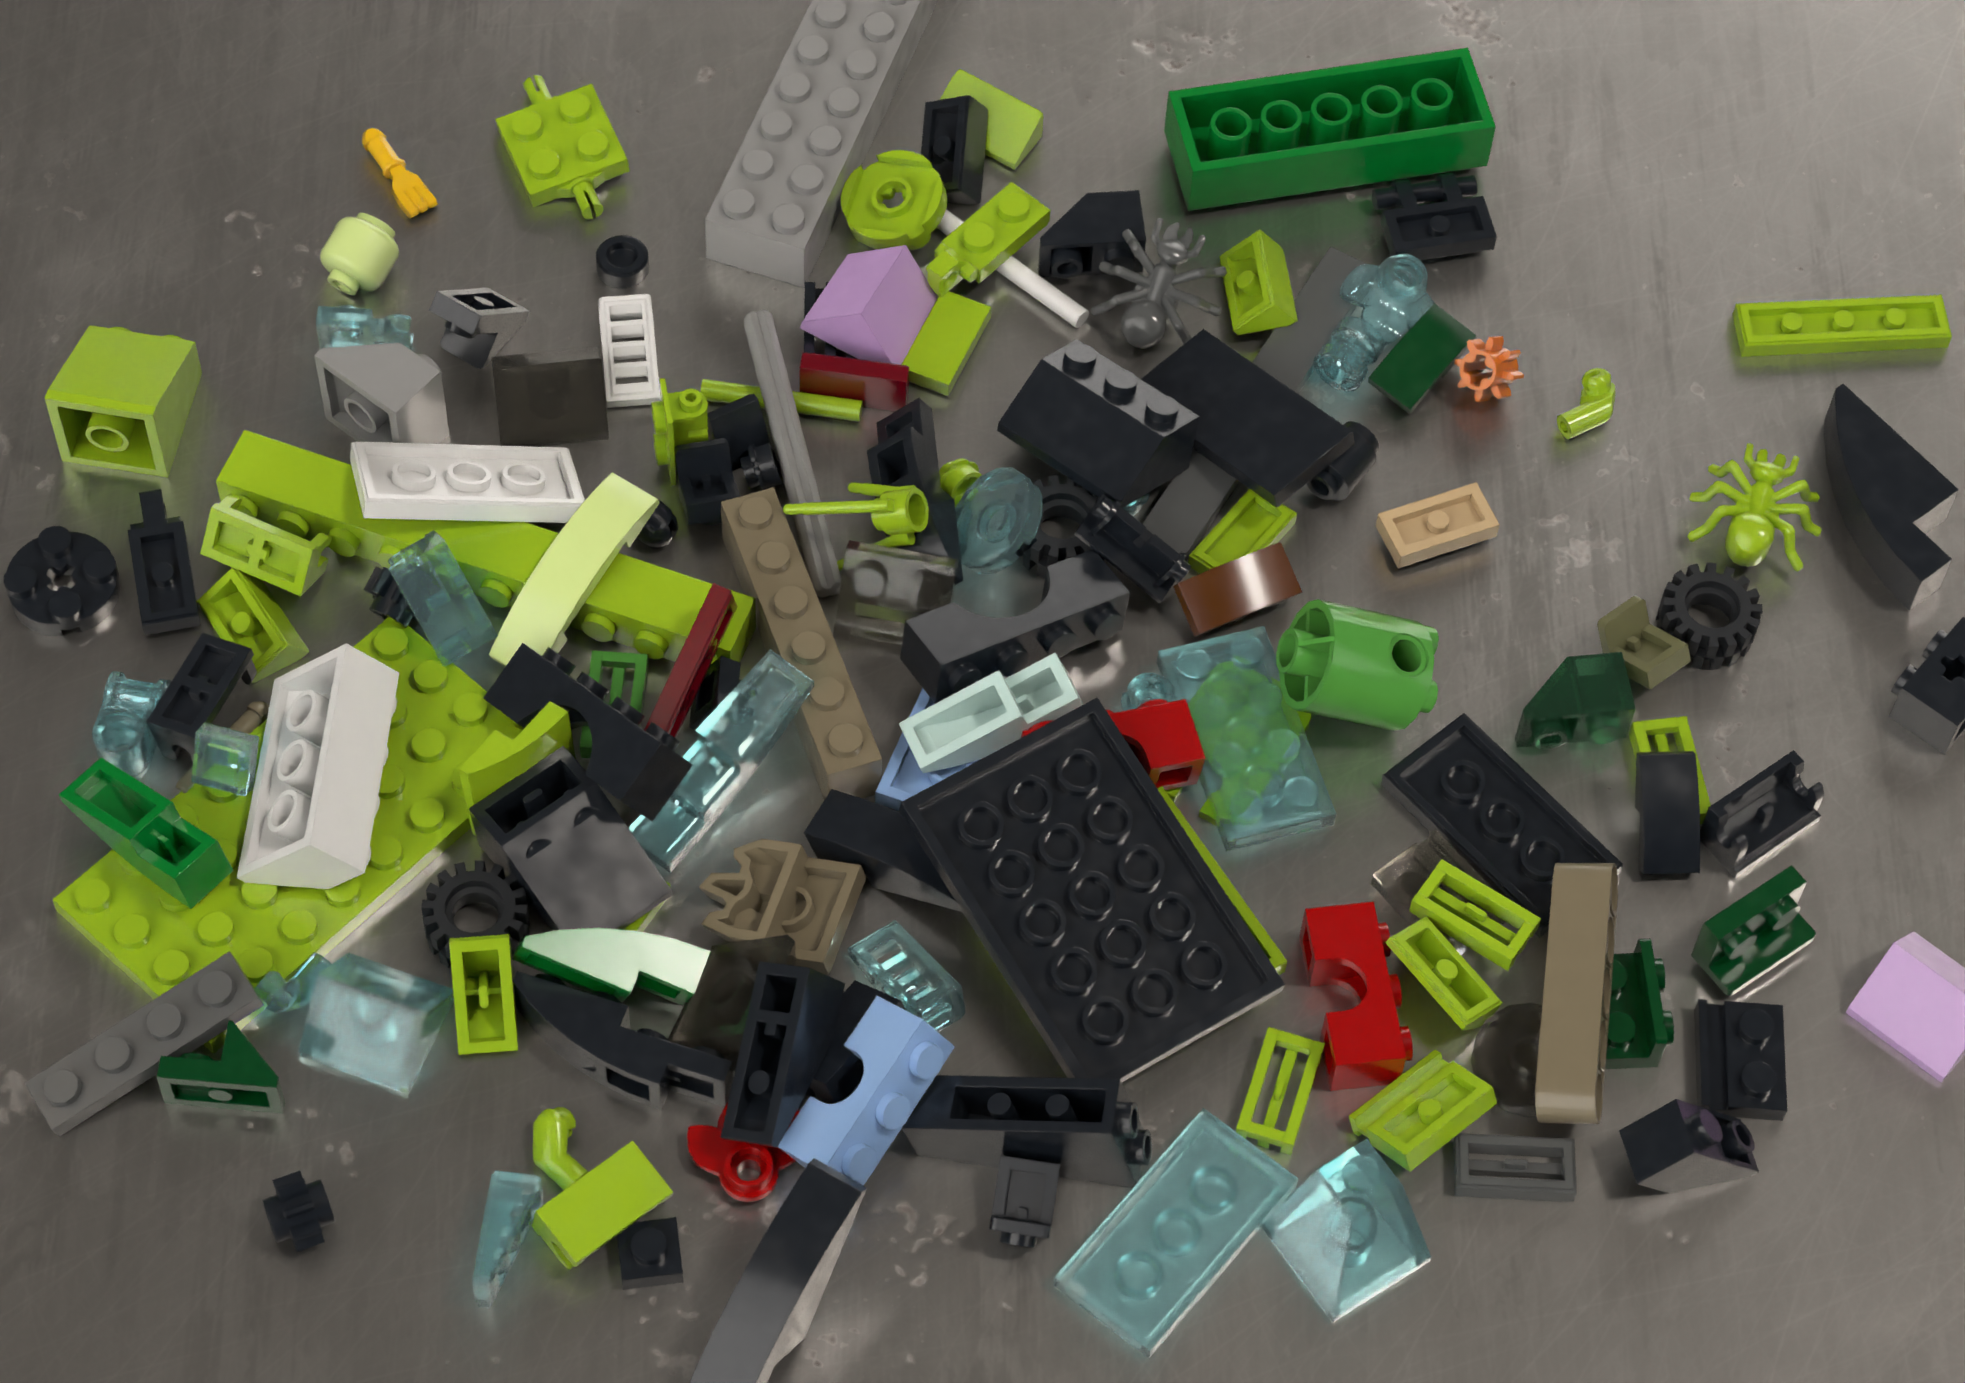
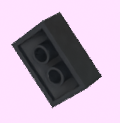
[997,339,1199,508]

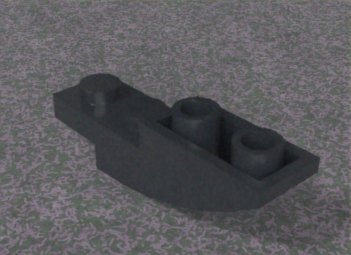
[867,398,963,605]
[513,971,733,1110]

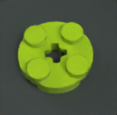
[841,150,947,250]

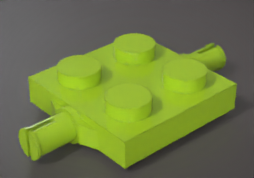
[495,75,630,219]

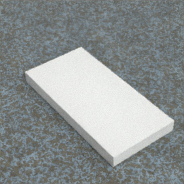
[350,441,585,523]

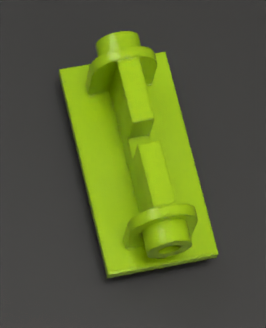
[651,378,708,486]

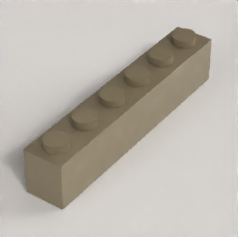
[721,487,882,800]

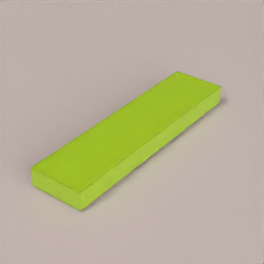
[1732,295,1952,357]

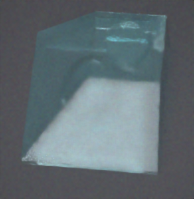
[1262,1139,1431,1323]

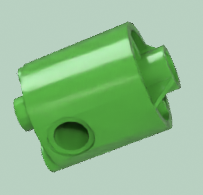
[1276,599,1439,731]

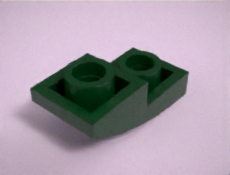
[1368,304,1477,414]

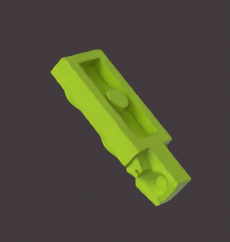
[926,181,1051,297]

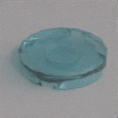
[955,467,1042,574]

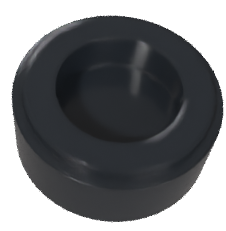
[596,235,649,289]

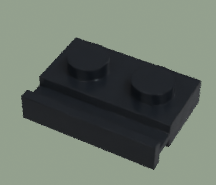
[1694,999,1787,1121]

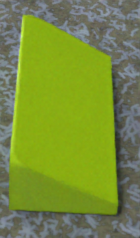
[940,69,1044,170]
[1219,230,1298,335]
[197,568,309,683]
[1386,916,1503,1030]

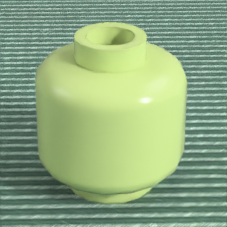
[320,212,399,295]

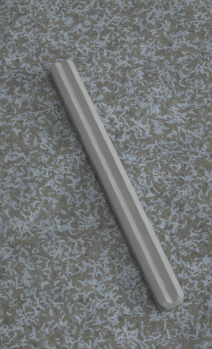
[744,309,842,598]

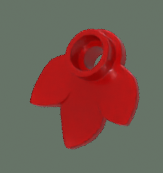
[687,1103,800,1202]

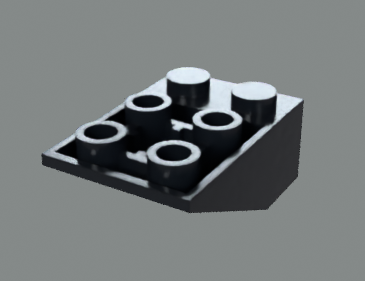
[469,746,673,931]

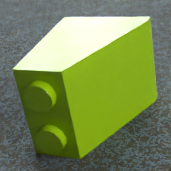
[44,325,202,478]

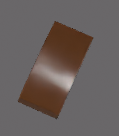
[1173,542,1302,637]

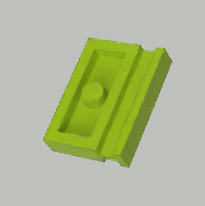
[1349,1049,1497,1172]

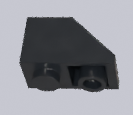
[1038,190,1146,279]
[1619,1099,1759,1193]

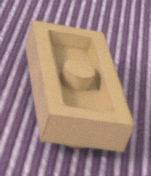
[1375,482,1500,568]

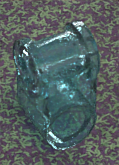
[92,671,171,780]

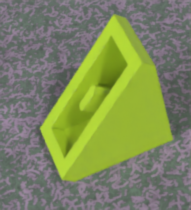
[449,934,518,1055]

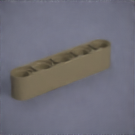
[1535,863,1618,1124]

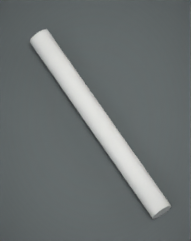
[937,209,1089,328]

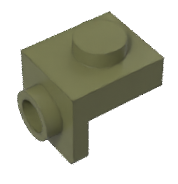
[1597,595,1691,690]

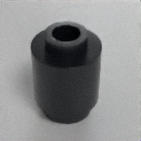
[1307,421,1379,501]

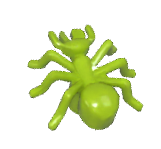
[1687,443,1822,572]

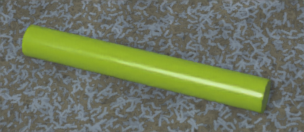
[700,379,863,422]

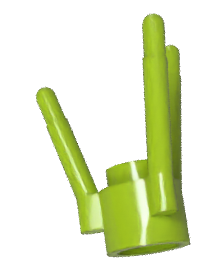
[783,482,929,571]

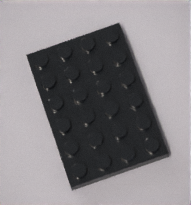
[899,697,1285,1082]

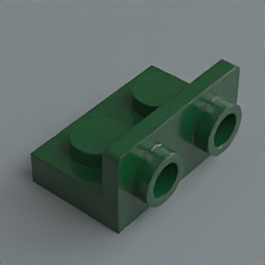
[1691,865,1816,996]
[1605,938,1674,1070]

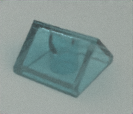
[299,952,454,1095]

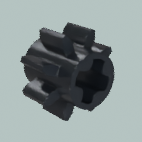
[363,559,438,628]
[262,1170,335,1252]

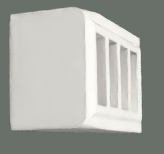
[598,294,661,408]

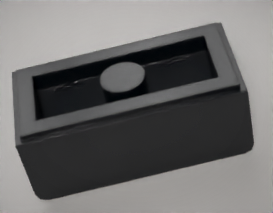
[921,95,988,205]

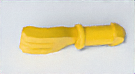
[362,128,438,219]

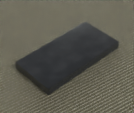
[1141,329,1355,508]
[1381,713,1623,938]

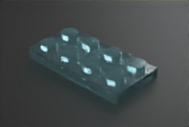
[1157,626,1336,852]

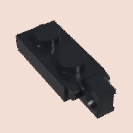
[128,489,201,635]

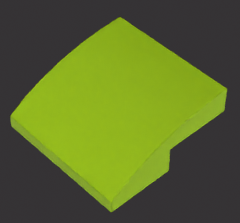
[459,701,576,836]

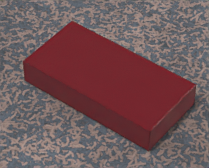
[800,352,909,411]

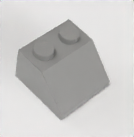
[314,342,449,444]

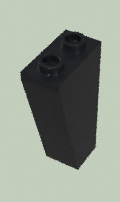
[902,1075,1152,1188]

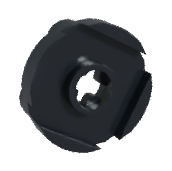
[3,526,120,636]

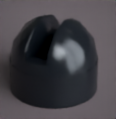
[637,499,679,548]

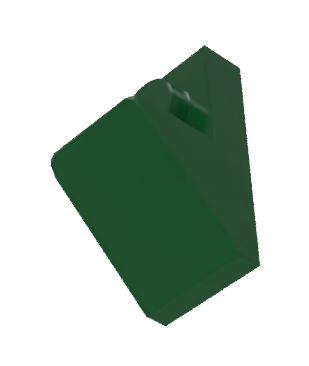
[156,1020,285,1114]

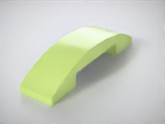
[489,472,660,667]

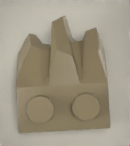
[699,839,867,975]

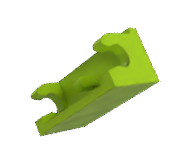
[200,494,332,596]
[532,1140,673,1270]

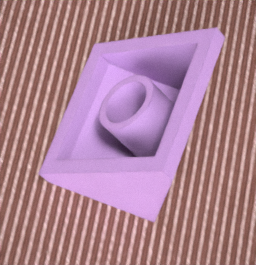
[800,245,938,365]
[1846,931,1965,1083]

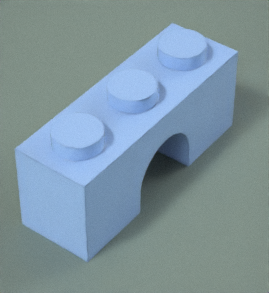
[778,996,955,1186]

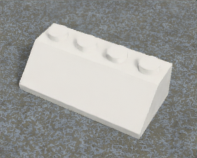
[237,643,399,889]

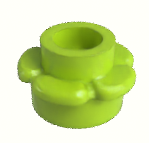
[939,458,985,510]

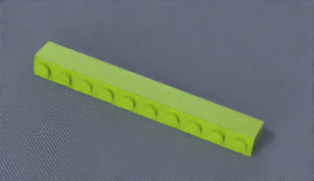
[216,430,756,664]

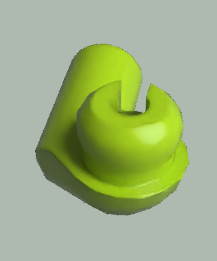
[1557,368,1616,440]
[533,1107,588,1190]

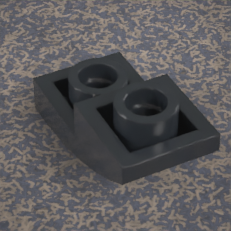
[1635,751,1700,874]

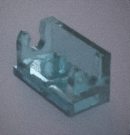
[388,530,498,667]

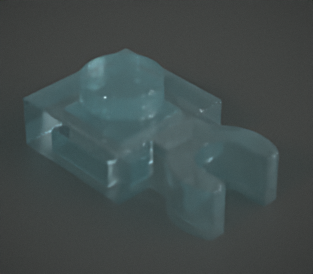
[316,305,414,351]

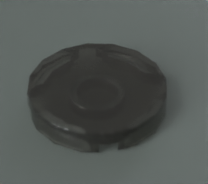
[1470,1003,1542,1117]

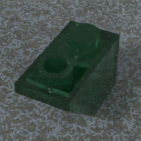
[1515,652,1636,749]

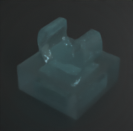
[191,722,259,797]

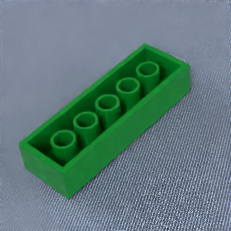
[1164,47,1496,211]

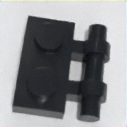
[1372,173,1497,264]

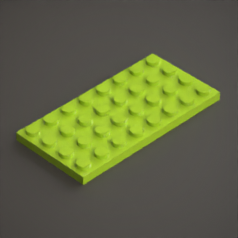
[52,617,524,1054]

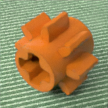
[1454,336,1524,402]

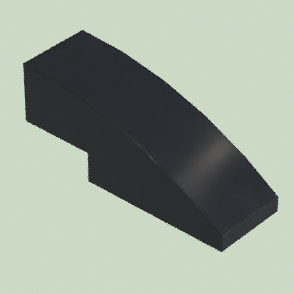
[804,789,962,912]

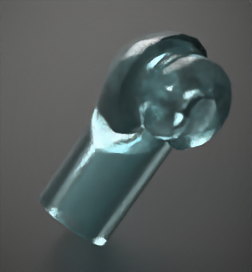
[255,953,336,1013]

